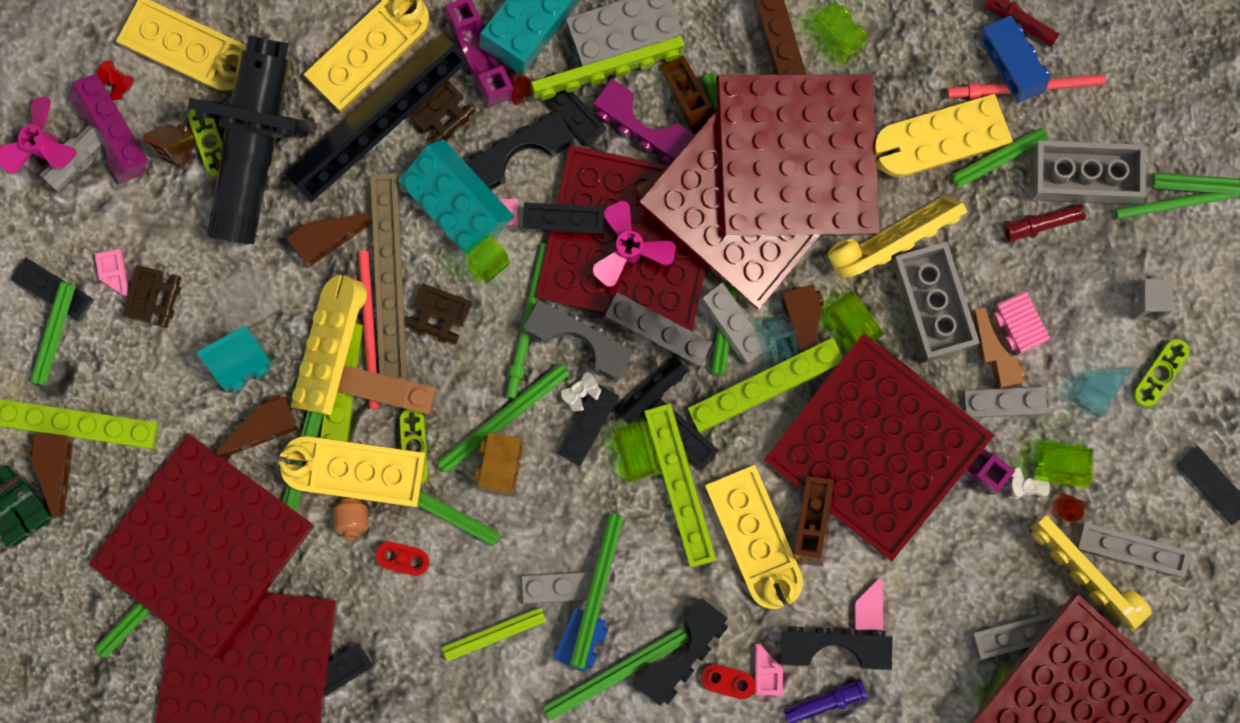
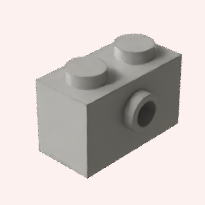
[1132,275,1173,321]

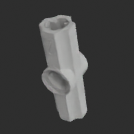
[40,123,104,192]

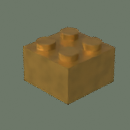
[475,432,524,497]

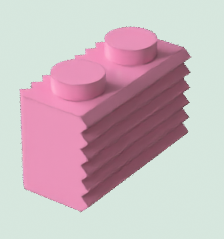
[993,291,1050,356]

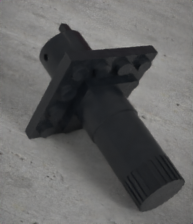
[187,35,318,245]

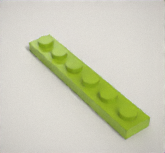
[530,36,685,100]
[321,324,364,442]
[688,338,844,433]
[0,399,159,450]
[645,403,717,568]

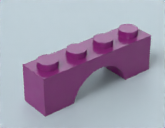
[445,0,513,108]
[68,73,148,184]
[594,79,694,165]
[965,450,1015,495]

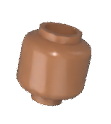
[333,498,369,540]

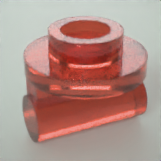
[509,73,532,105]
[1057,493,1088,522]

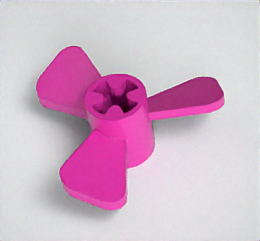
[0,96,77,174]
[593,201,676,287]

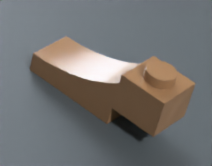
[971,308,1025,389]

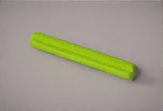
[442,608,546,661]

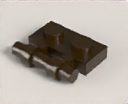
[409,81,476,143]
[122,265,182,328]
[406,283,473,345]

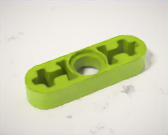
[188,109,223,179]
[1132,339,1190,408]
[400,410,429,486]

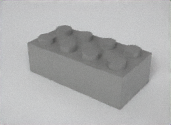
[566,0,683,67]
[1032,140,1146,204]
[892,241,980,363]

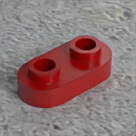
[376,541,430,576]
[702,664,756,699]

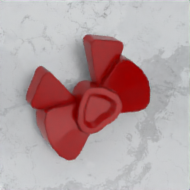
[97,60,134,100]

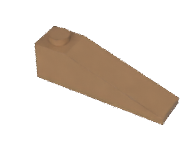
[337,365,438,416]

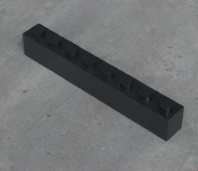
[285,34,468,203]

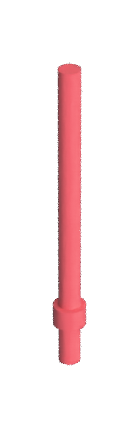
[947,74,1106,99]
[358,251,380,409]

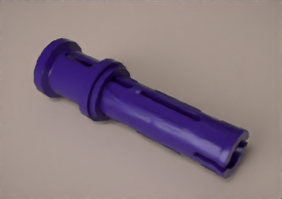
[783,678,868,723]

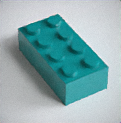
[479,0,581,76]
[398,139,514,258]

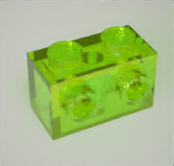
[813,0,869,65]

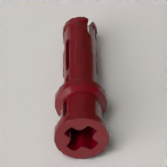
[982,0,1060,48]
[1003,204,1086,244]

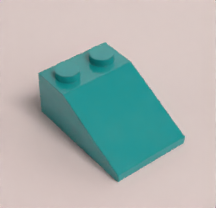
[197,325,275,392]

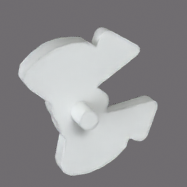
[561,372,601,411]
[1010,467,1050,499]

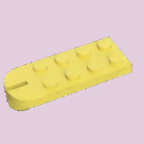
[116,0,247,93]
[304,0,430,113]
[874,94,1013,177]
[828,195,967,278]
[290,275,367,415]
[279,436,426,508]
[705,465,803,609]
[1029,515,1151,631]

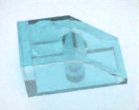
[762,313,800,366]
[1072,366,1131,418]

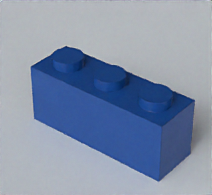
[980,15,1050,104]

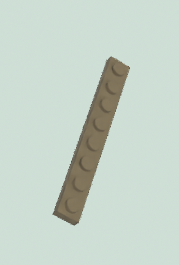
[370,173,408,381]

